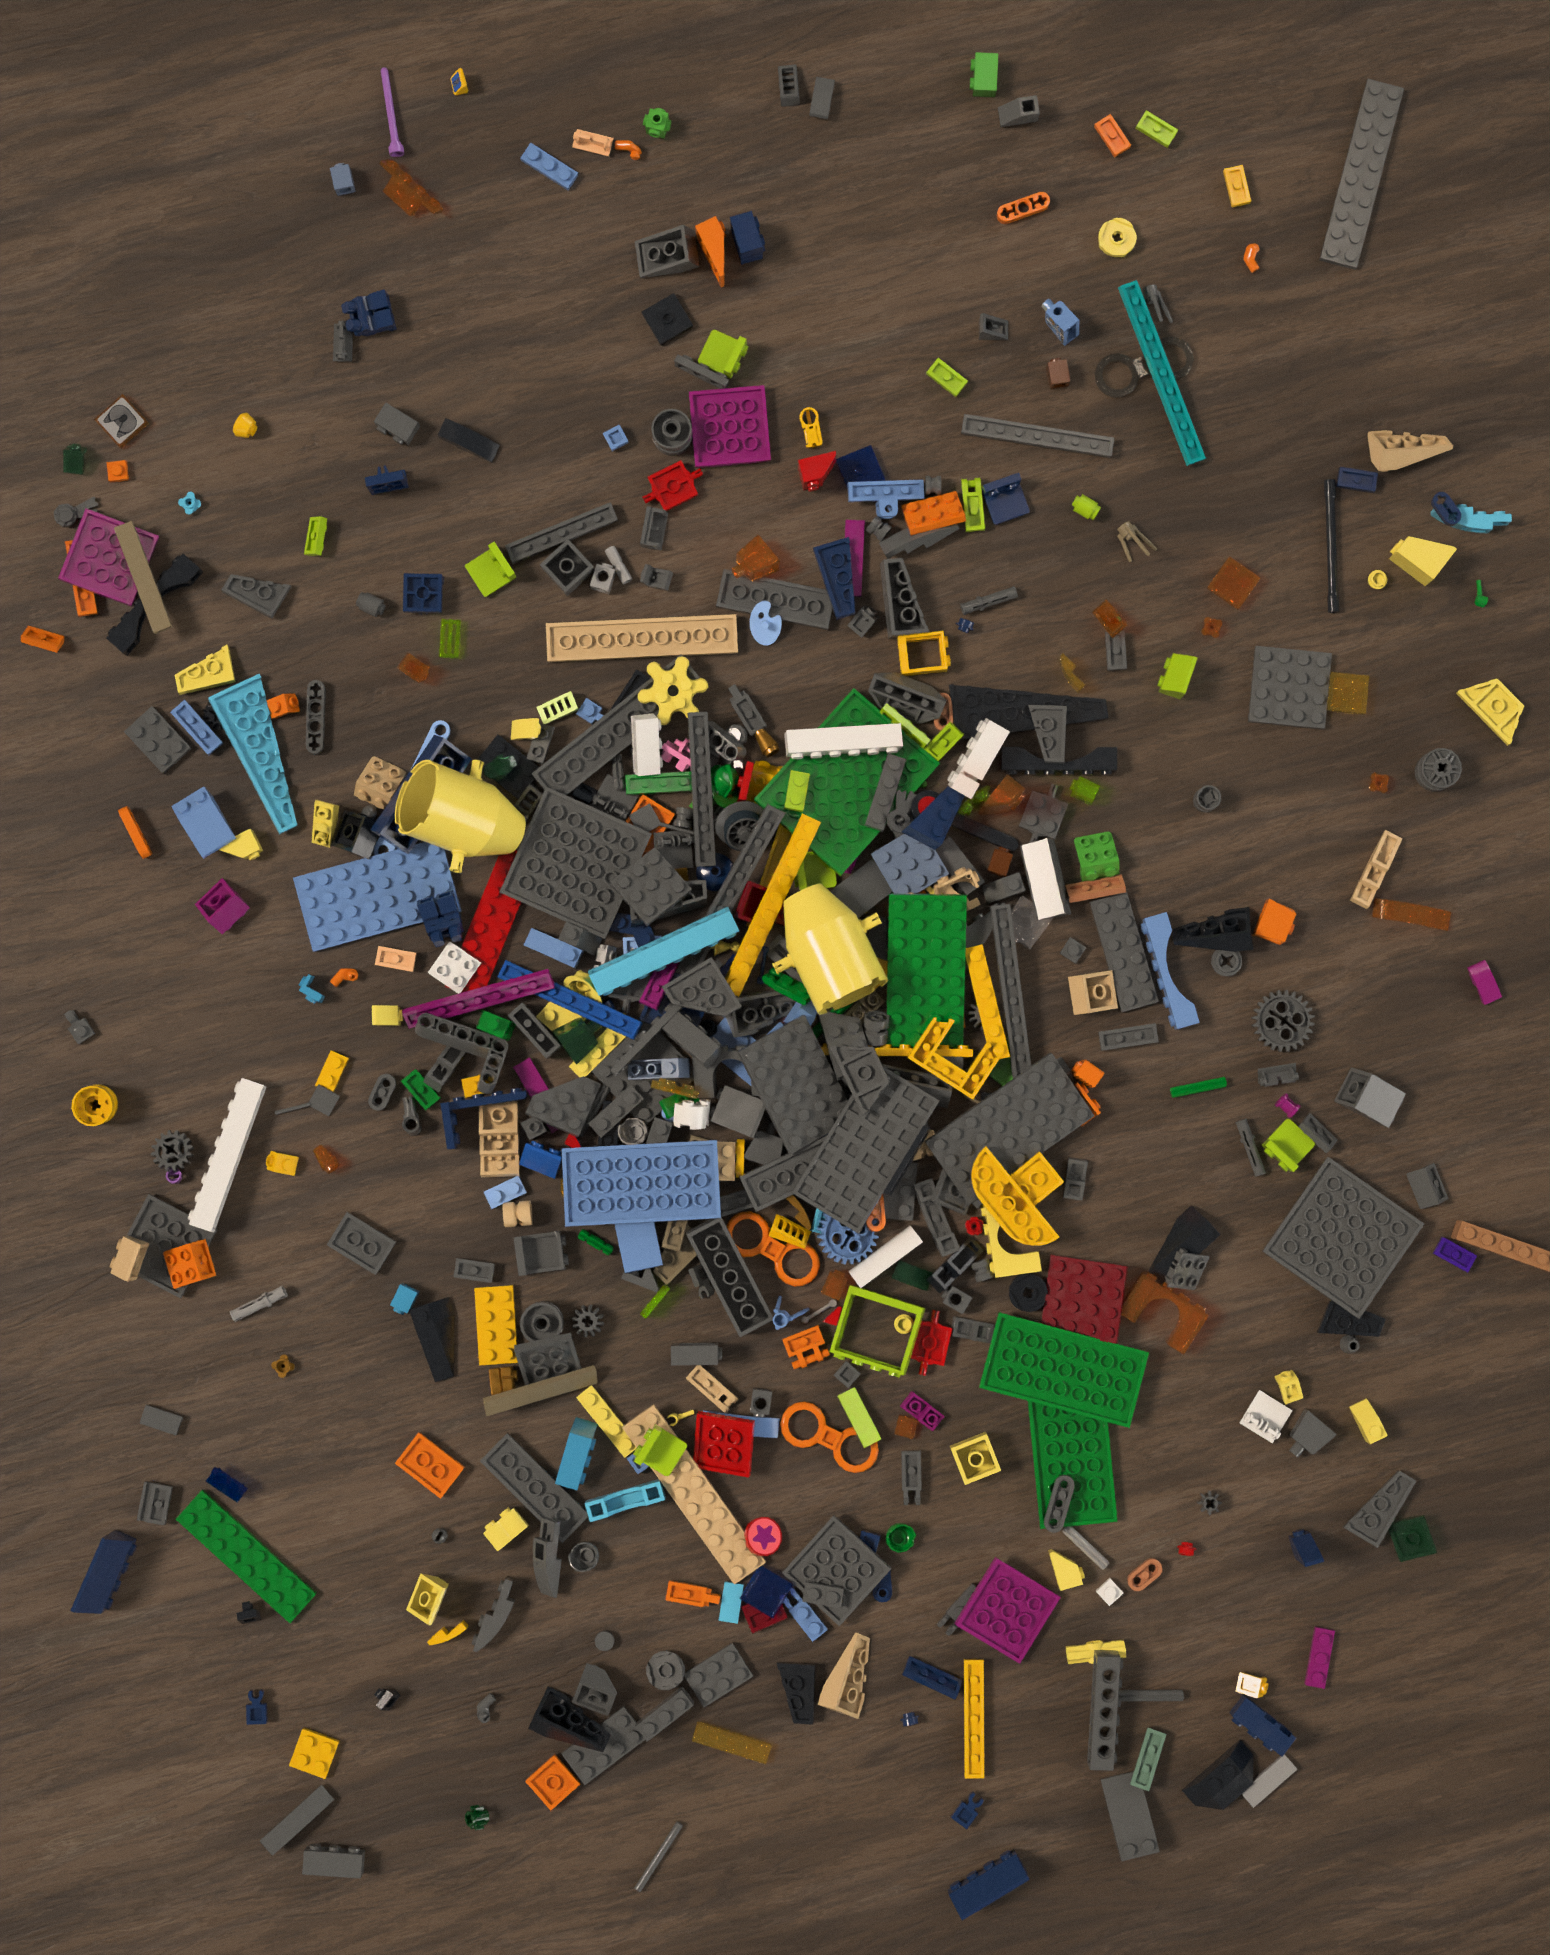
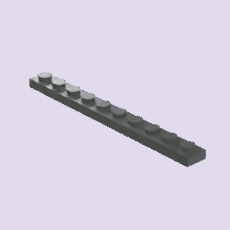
[676,803,785,975]
[990,904,1031,1079]

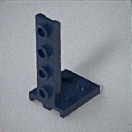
[440,1088,527,1149]

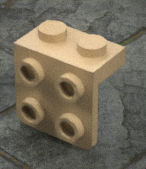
[354,757,406,809]

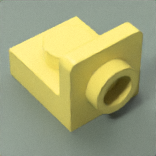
[1275,1370,1303,1405]

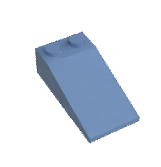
[615,1222,663,1273]

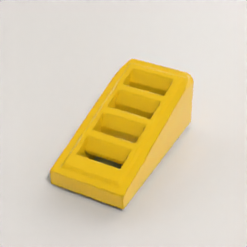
[769,1214,811,1249]

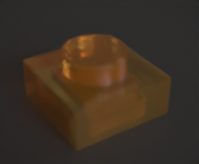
[894,1415,918,1439]

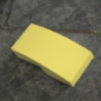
[511,718,541,741]

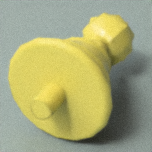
[710,940,740,956]

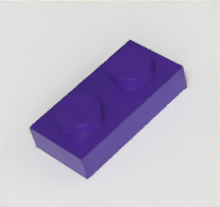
[1432,1237,1477,1273]

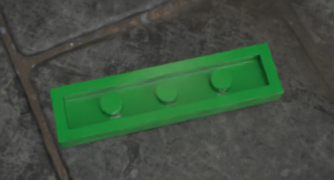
[625,771,692,795]

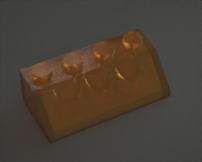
[978,774,1026,815]

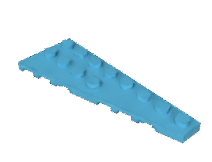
[208,674,297,835]

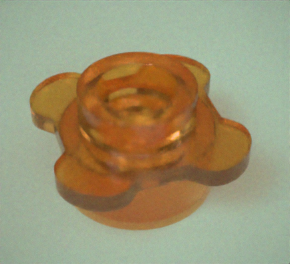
[1201,617,1222,638]
[1369,773,1389,793]

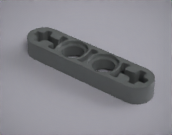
[306,680,326,755]

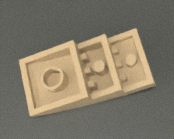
[479,1100,520,1178]

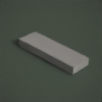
[1242,1754,1297,1808]

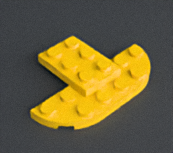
[971,1146,1064,1246]

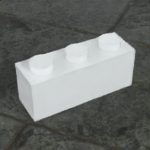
[631,714,663,776]

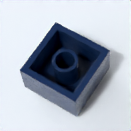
[730,211,765,265]

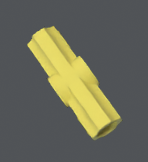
[1066,1640,1126,1664]

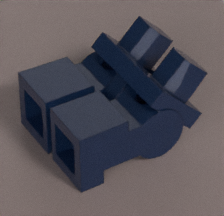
[341,289,397,336]
[417,890,464,947]

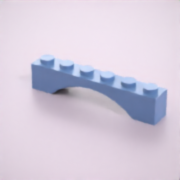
[1141,912,1200,1030]

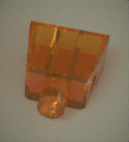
[732,535,780,581]

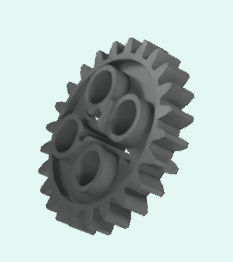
[1251,990,1315,1052]

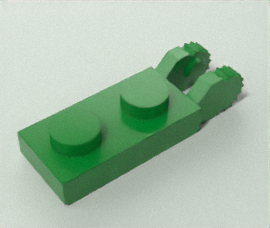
[762,967,811,1006]

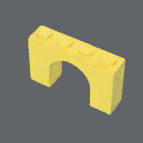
[980,1205,1041,1278]

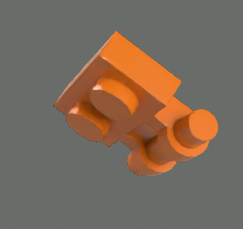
[782,1325,830,1370]

